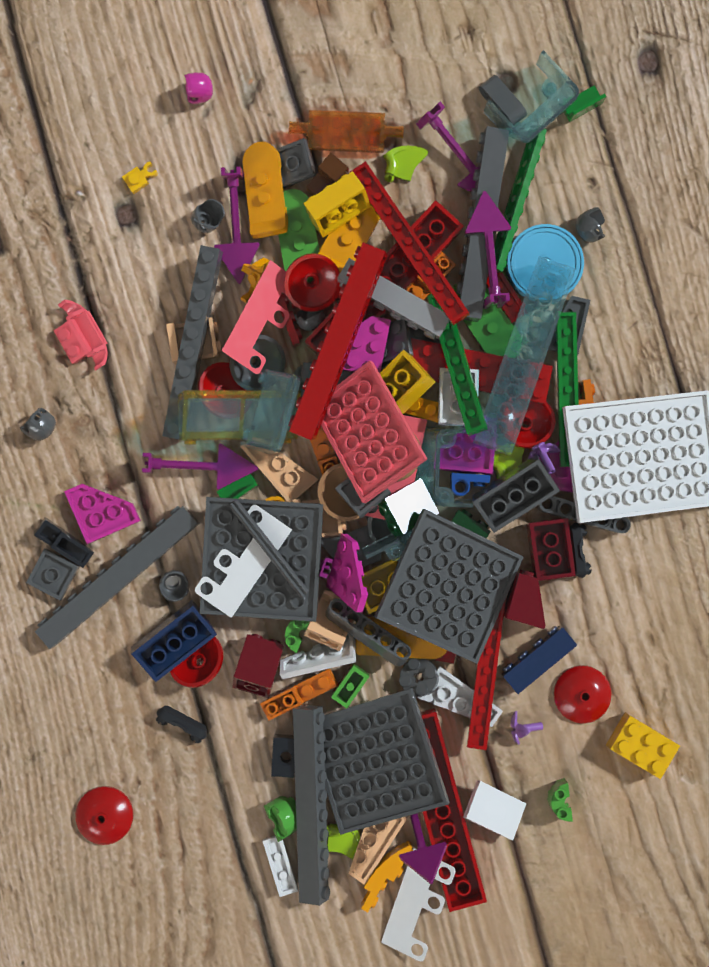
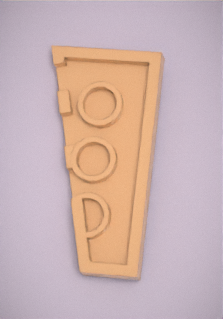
[240,434,319,502]
[348,816,407,885]

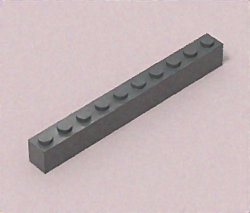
[456,126,509,322]
[162,245,223,440]
[35,506,200,649]
[293,705,330,906]

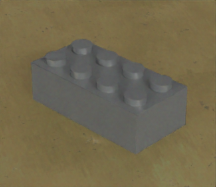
[472,454,560,533]

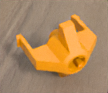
[240,257,269,303]

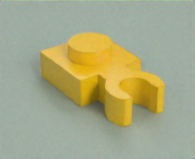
[122,162,158,194]

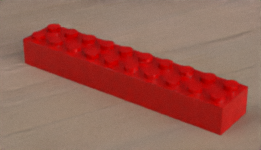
[305,200,464,356]
[288,242,388,440]
[420,708,487,912]

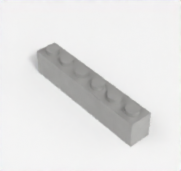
[337,258,450,340]

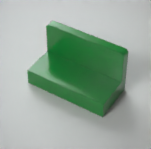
[560,85,607,122]
[217,474,259,499]

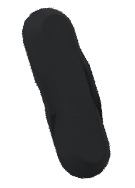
[569,523,592,578]
[156,706,207,743]

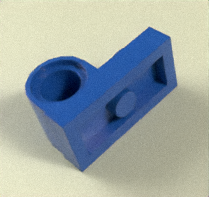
[450,473,490,496]

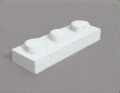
[263,836,298,897]

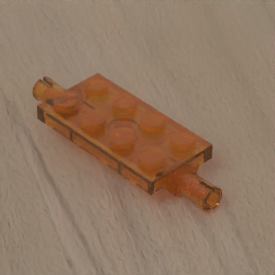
[289,110,404,153]

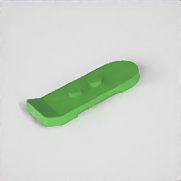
[278,189,320,282]
[452,284,522,359]

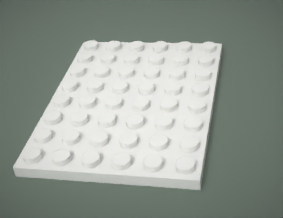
[562,390,709,523]

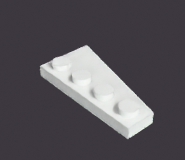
[280,633,356,679]
[418,666,503,727]

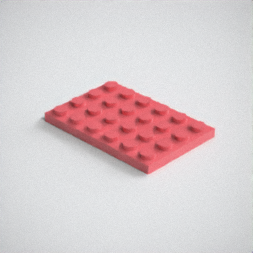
[321,361,427,503]

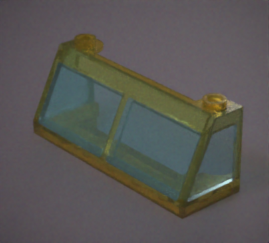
[178,390,301,445]

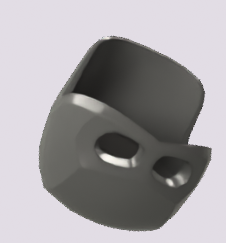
[191,199,225,234]
[576,207,605,243]
[20,408,56,441]

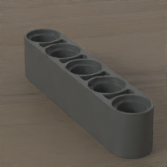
[537,496,631,533]
[326,598,411,666]

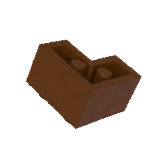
[306,152,349,196]

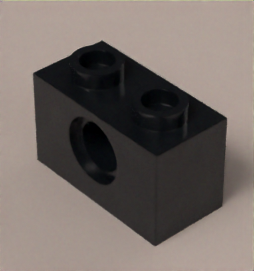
[271,734,295,778]

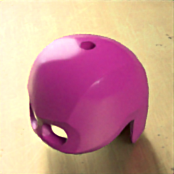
[184,72,213,104]

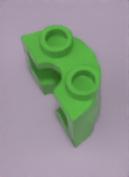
[285,620,310,653]
[547,778,573,822]
[264,796,297,842]

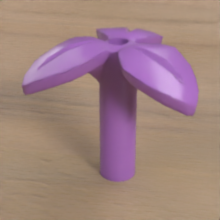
[528,442,560,474]
[510,711,543,745]

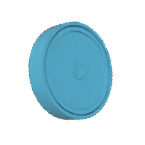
[506,224,584,303]

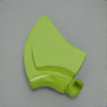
[383,145,428,183]
[493,442,525,479]
[327,824,360,860]

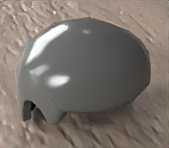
[294,310,325,331]
[159,570,189,602]

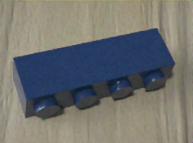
[501,626,577,694]

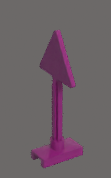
[416,101,500,201]
[214,167,260,284]
[465,191,511,309]
[142,444,258,490]
[399,813,447,884]

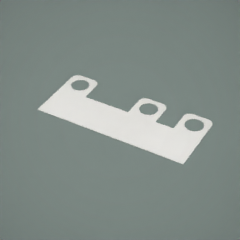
[195,505,292,618]
[381,848,455,962]

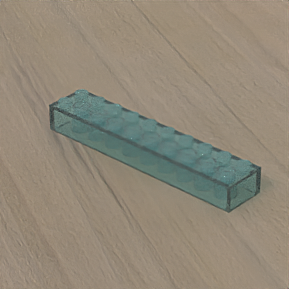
[473,256,576,456]

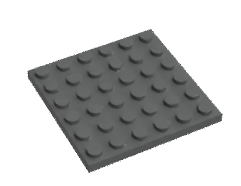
[200,497,323,622]
[374,508,523,664]
[323,688,450,835]

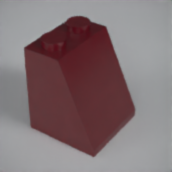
[504,569,546,629]
[232,634,284,698]

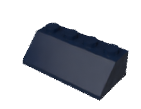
[131,600,217,682]

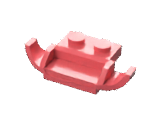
[54,300,108,371]

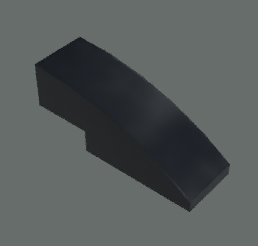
[34,517,94,568]

